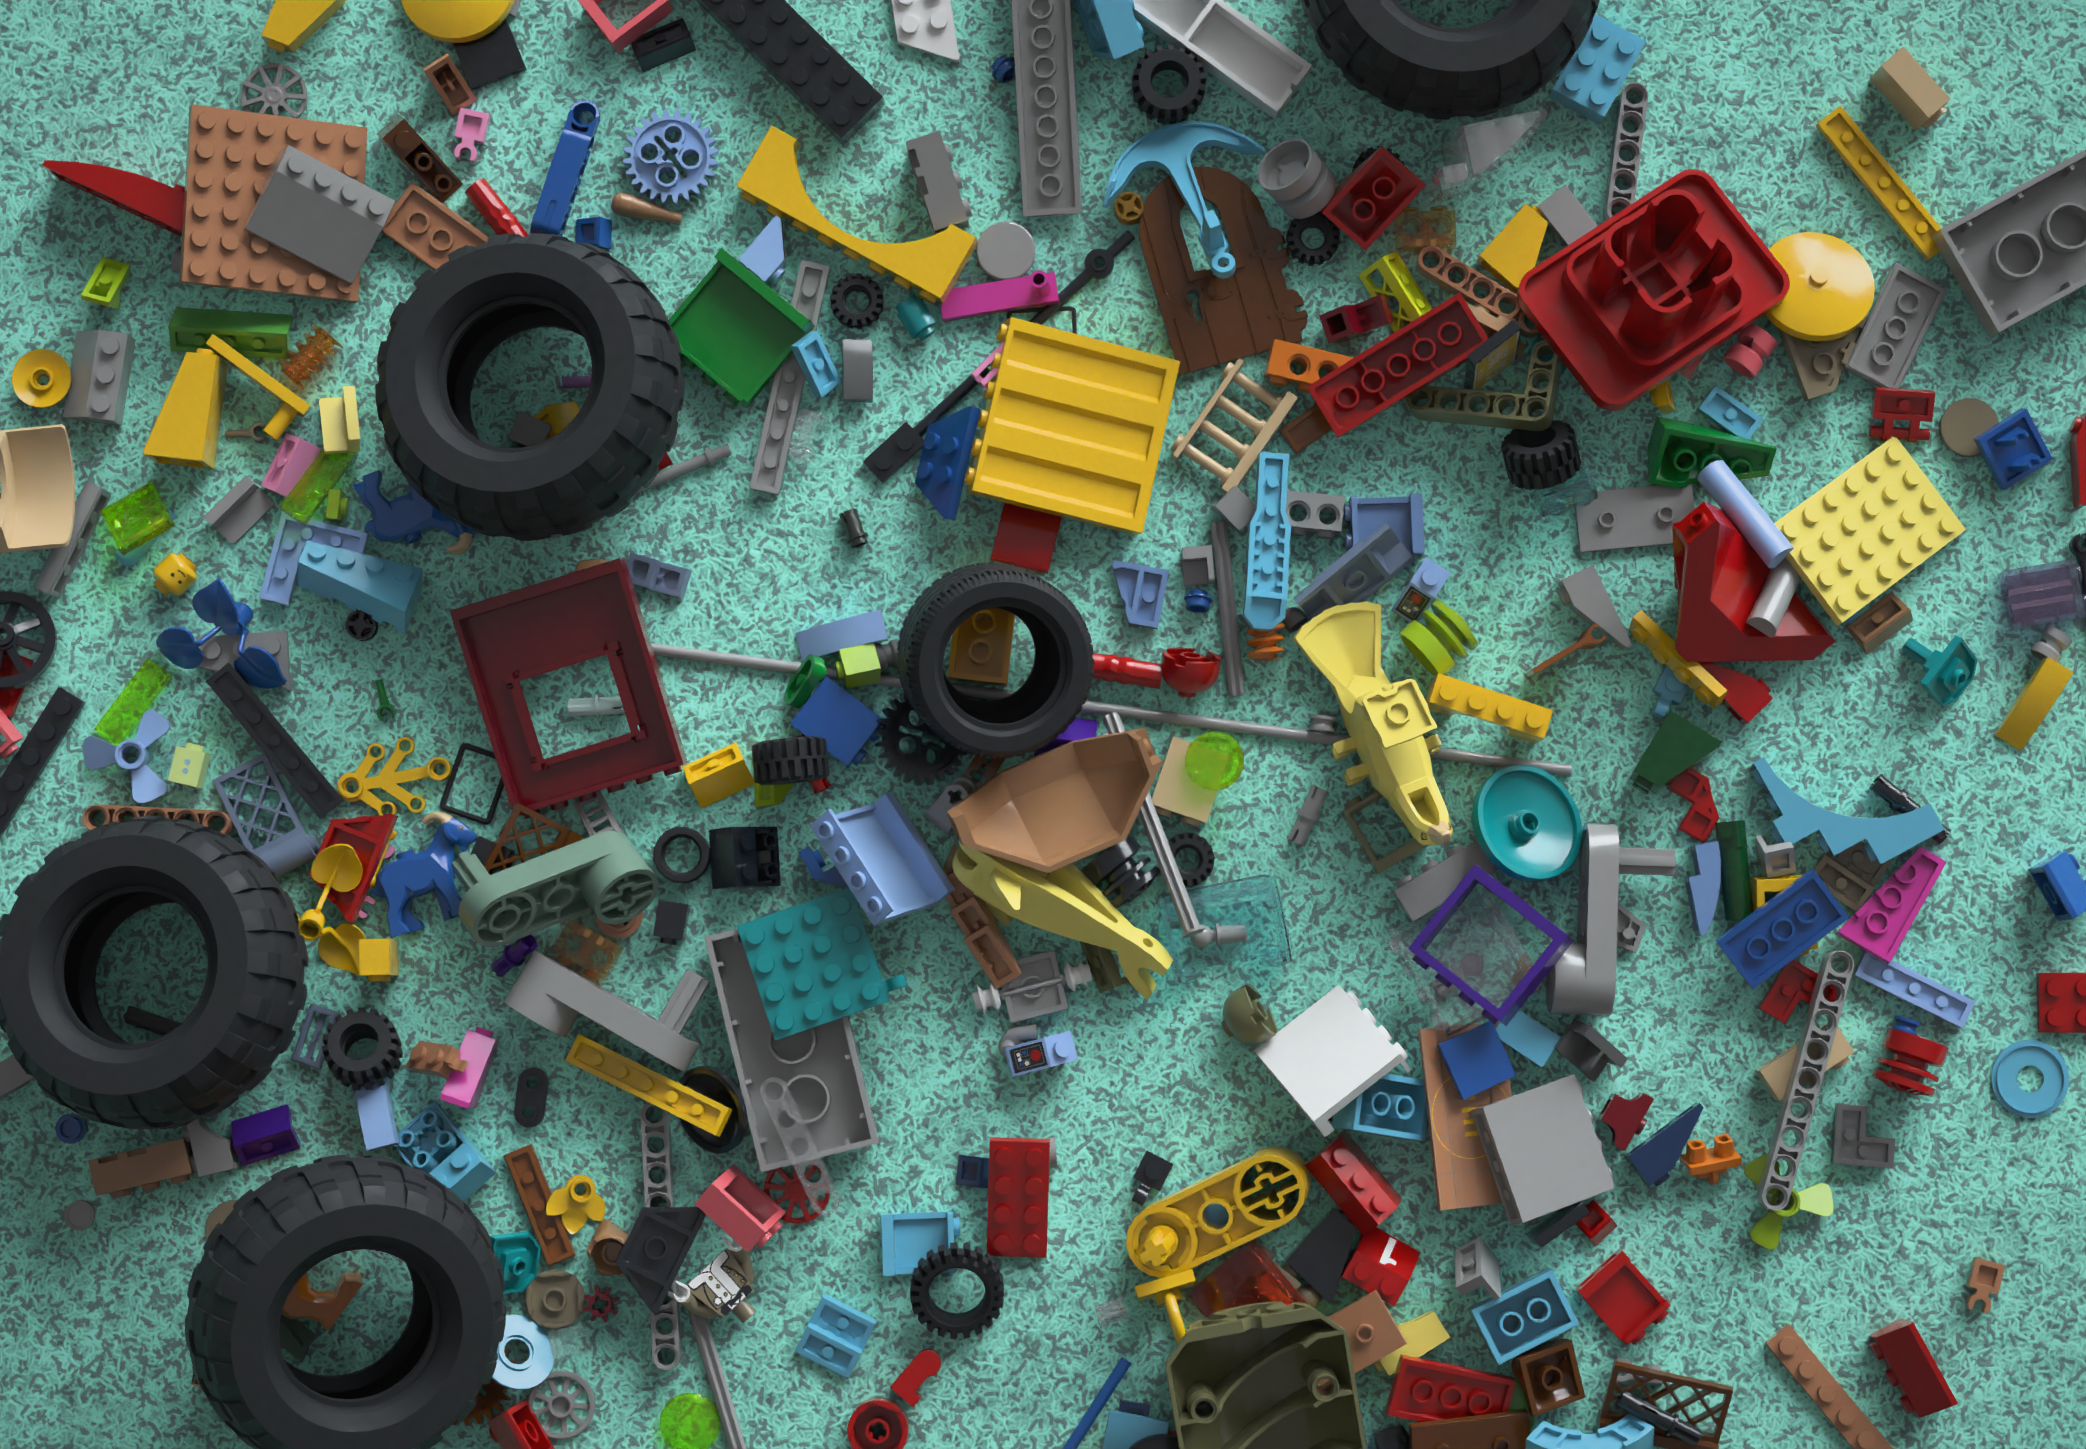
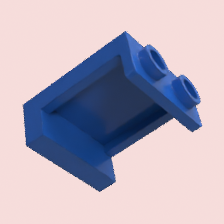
[790,677,883,768]

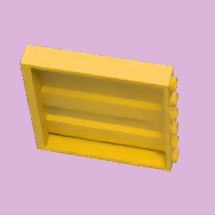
[964,317,1180,535]

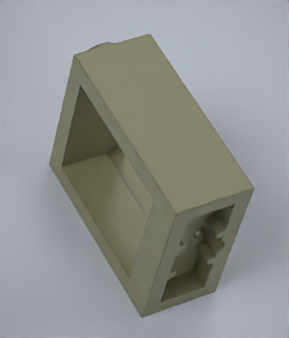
[1341,787,1426,874]

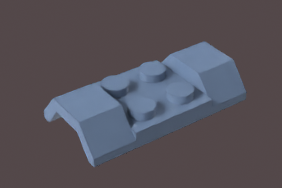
[1293,522,1415,619]

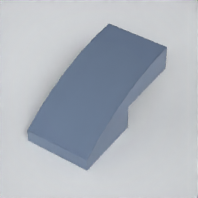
[627,553,692,599]

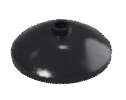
[679,1066,747,1154]

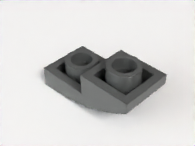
[841,339,873,403]

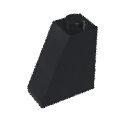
[1284,1207,1357,1303]

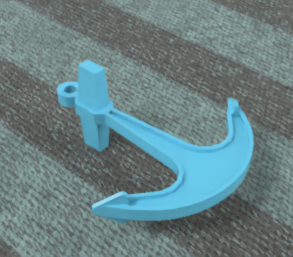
[1103,121,1266,279]

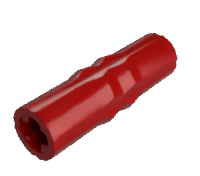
[465,178,529,237]
[1092,653,1162,689]

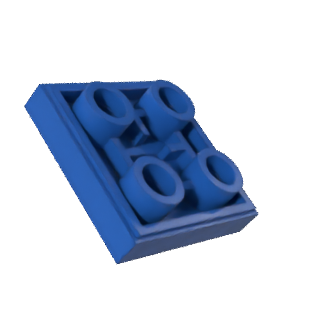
[1437,1021,1516,1100]

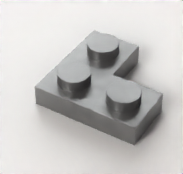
[1831,1103,1895,1169]

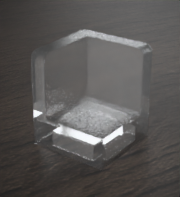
[547,1322,592,1363]

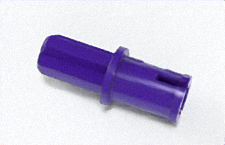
[491,935,537,977]

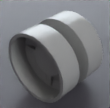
[1258,138,1336,219]

